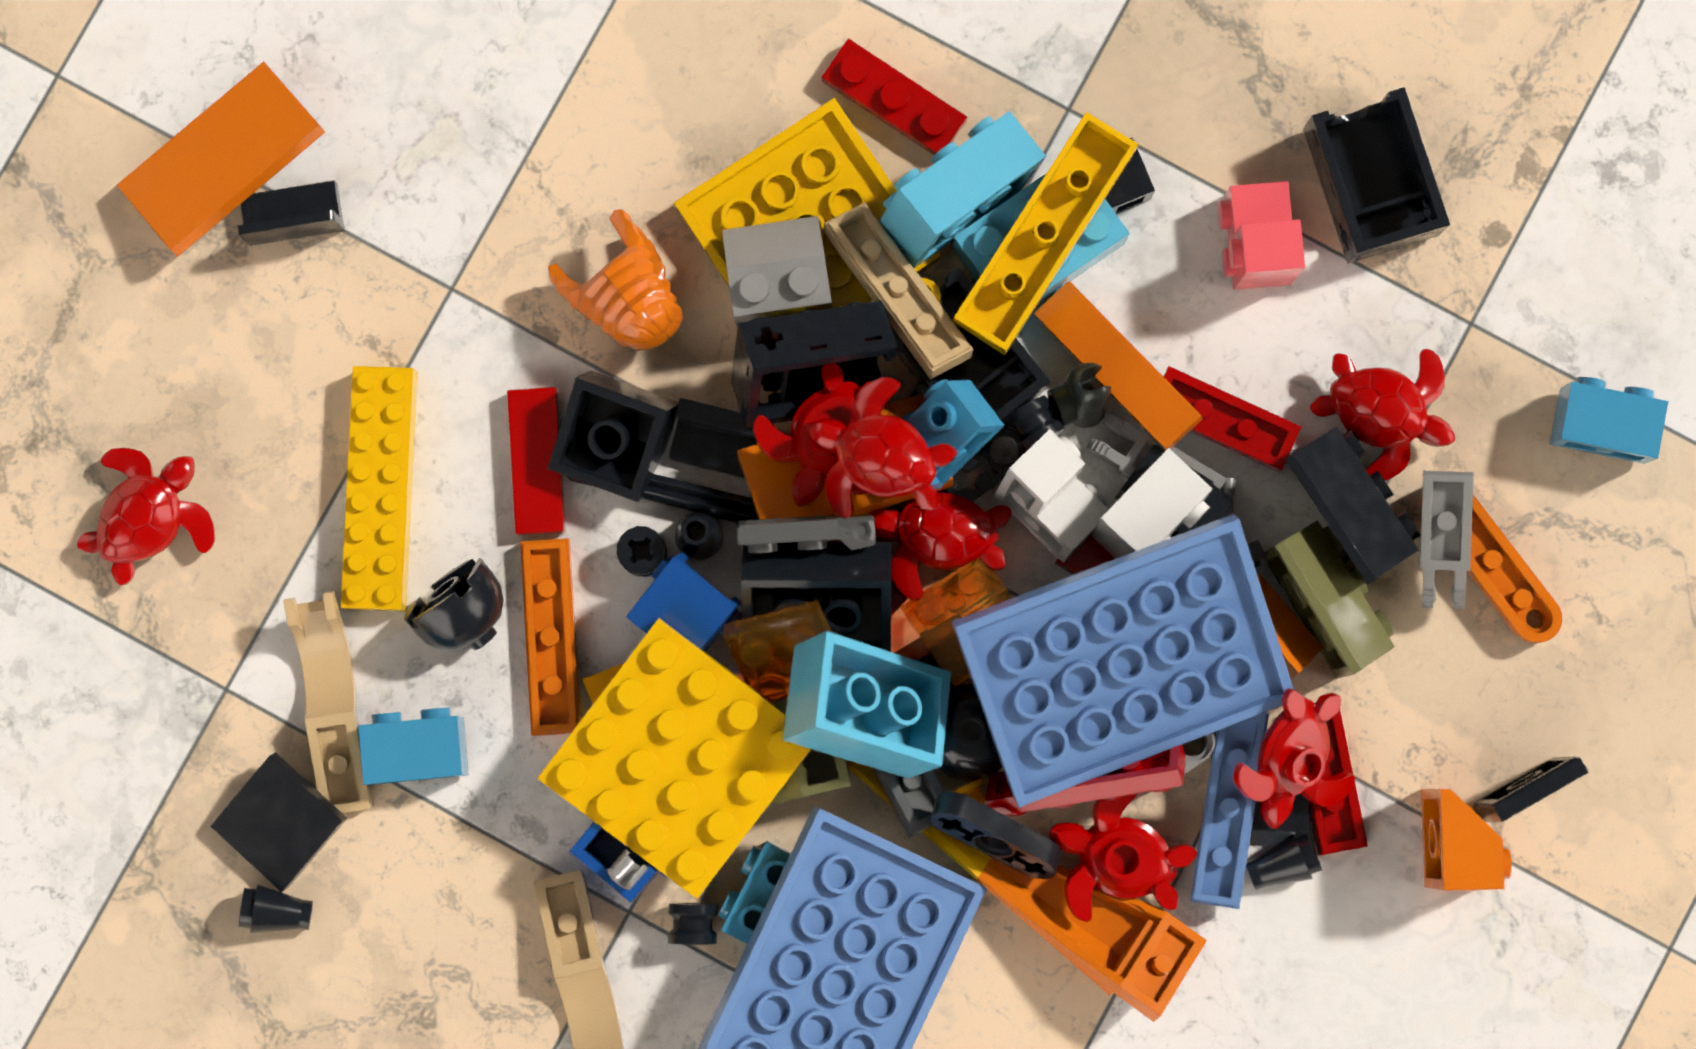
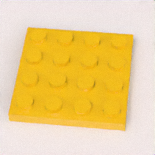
[673,98,941,308]
[537,618,811,899]

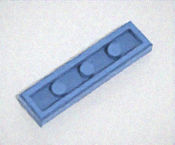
[1190,713,1269,909]

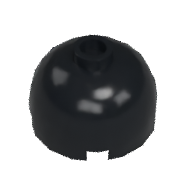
[404,558,504,651]
[937,683,1003,781]

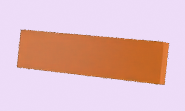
[1034,281,1202,451]
[520,538,581,736]

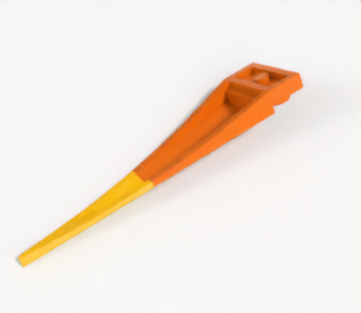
[847,761,1207,1022]

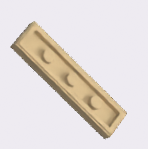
[823,203,973,380]

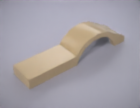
[283,591,373,813]
[534,869,624,1049]

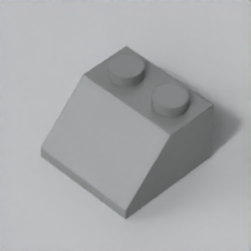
[722,216,832,326]

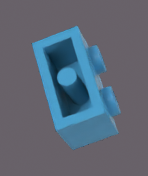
[1549,377,1669,464]
[901,379,1004,489]
[358,707,469,785]
[718,841,791,944]

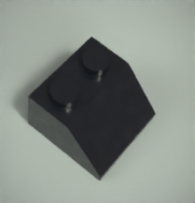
[547,370,679,502]

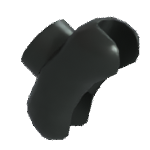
[1047,362,1111,428]

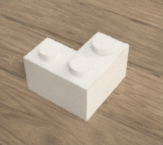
[994,429,1109,563]
[1092,448,1212,559]

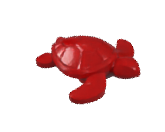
[1309,349,1455,481]
[753,363,871,507]
[809,377,957,518]
[77,448,215,586]
[869,492,1012,601]
[1234,688,1355,829]
[1049,793,1197,922]

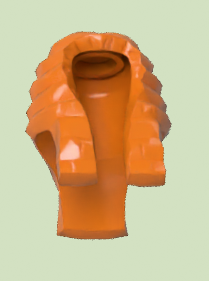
[548,209,683,350]

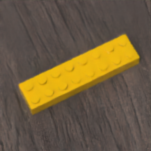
[953,112,1139,355]
[340,366,418,612]

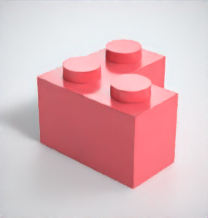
[1218,181,1305,290]

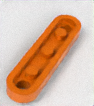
[1420,494,1563,644]

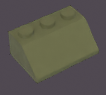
[1264,520,1395,679]

